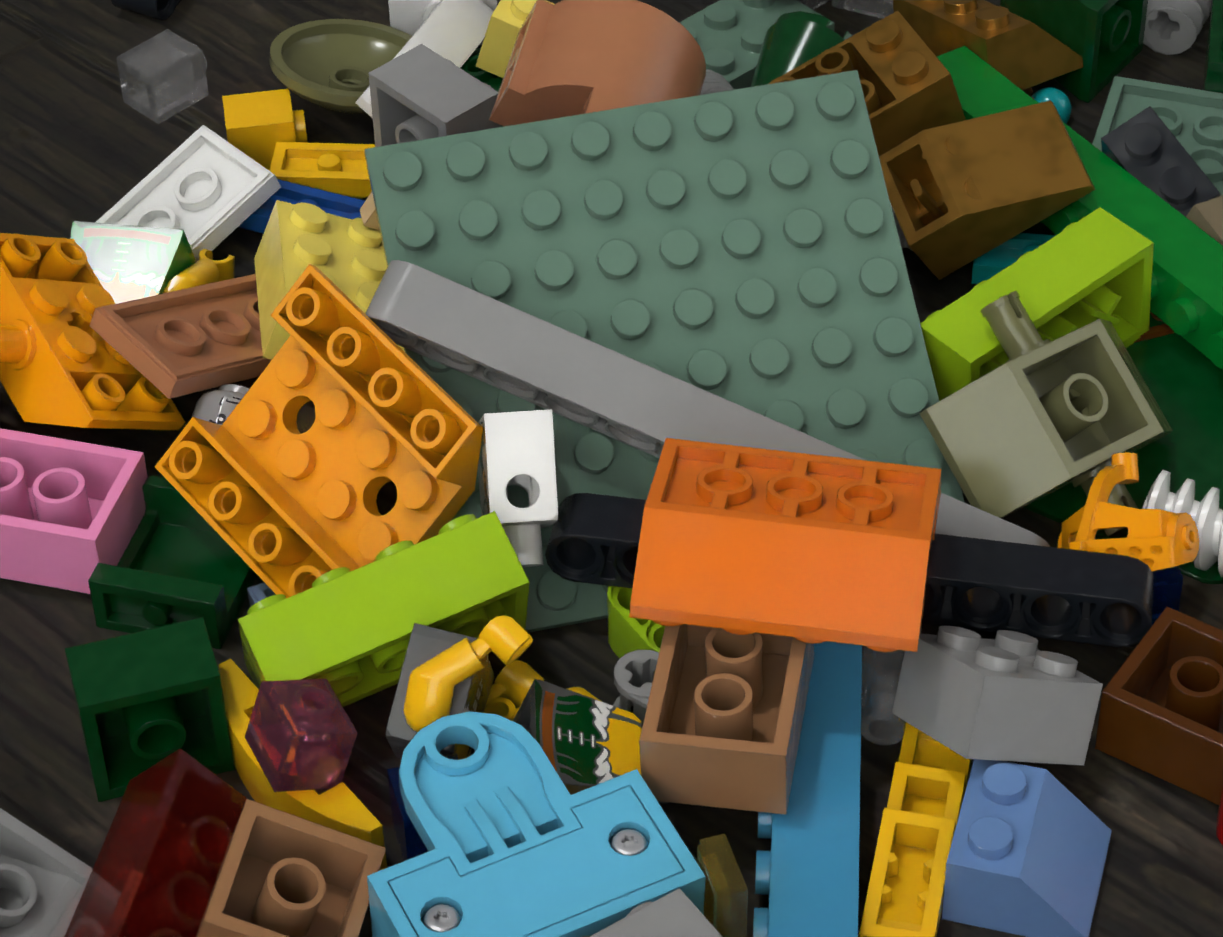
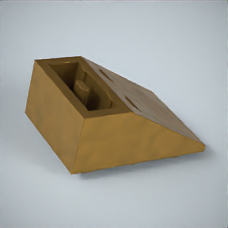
[768,10,966,155]
[879,101,1095,280]

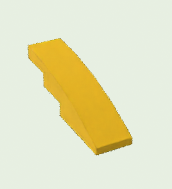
[859,722,972,937]

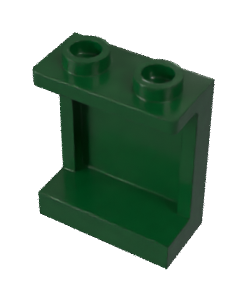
[88,476,257,650]

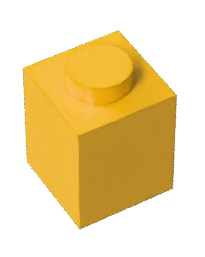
[222,88,307,170]

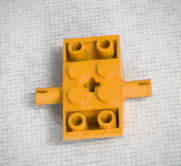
[0,233,185,430]

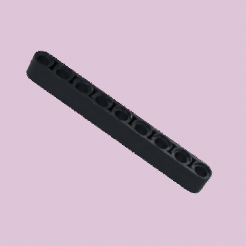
[545,493,1154,647]

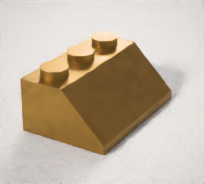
[893,0,1083,90]

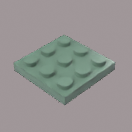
[1092,76,1223,196]

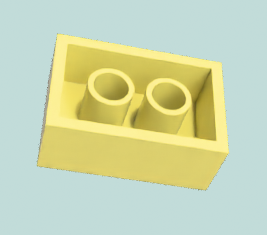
[254,200,387,360]

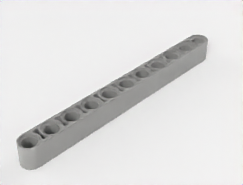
[365,260,1050,547]

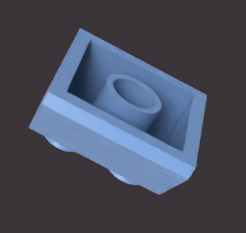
[942,759,1112,937]

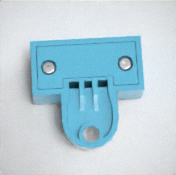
[367,711,706,937]

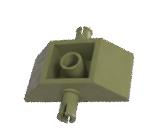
[920,291,1173,537]

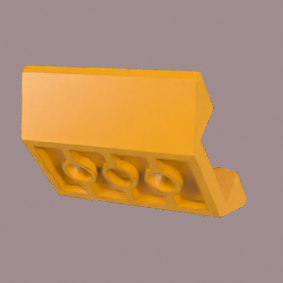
[155,264,483,598]

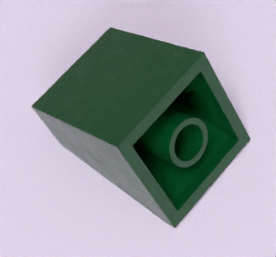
[1000,0,1148,103]

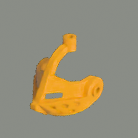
[1057,452,1199,571]

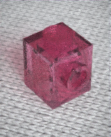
[245,678,358,792]

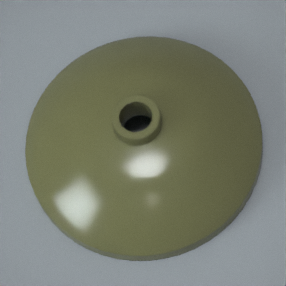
[269,19,412,114]

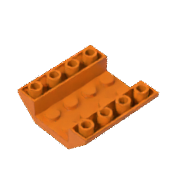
[629,438,942,652]

